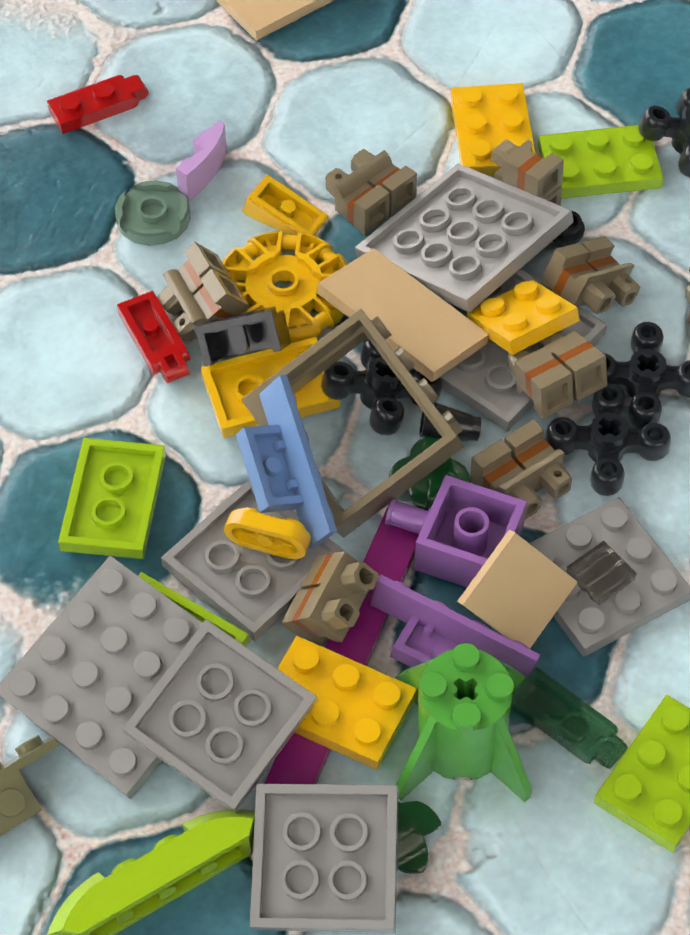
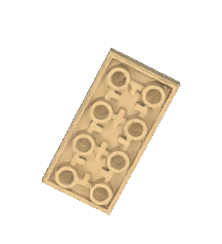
[217,0,334,41]
[317,248,489,382]

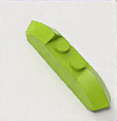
[47,810,255,935]

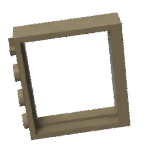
[241,309,465,538]

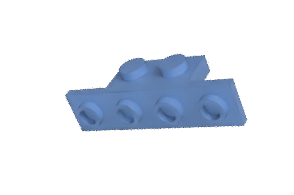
[236,375,337,549]

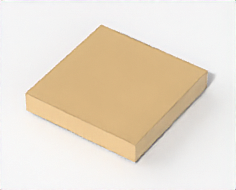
[457,530,578,649]

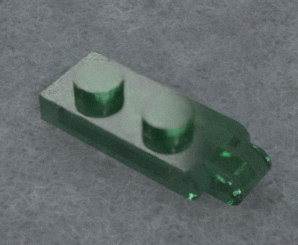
[511,667,628,769]

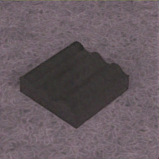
[566,541,637,606]

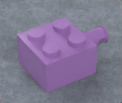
[385,475,527,587]

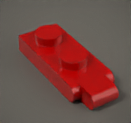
[47,75,149,134]
[117,290,191,384]

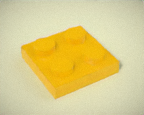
[467,279,580,355]

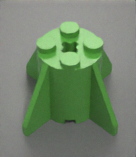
[395,643,532,803]

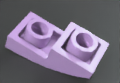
[176,121,227,201]

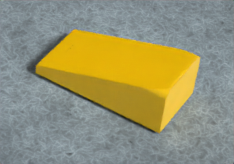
[242,174,329,236]

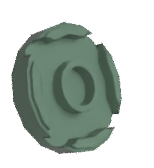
[115,180,191,246]

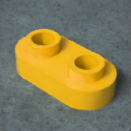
[224,507,311,559]

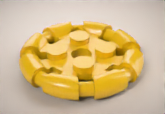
[222,231,348,343]

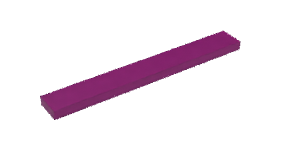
[264,504,419,784]

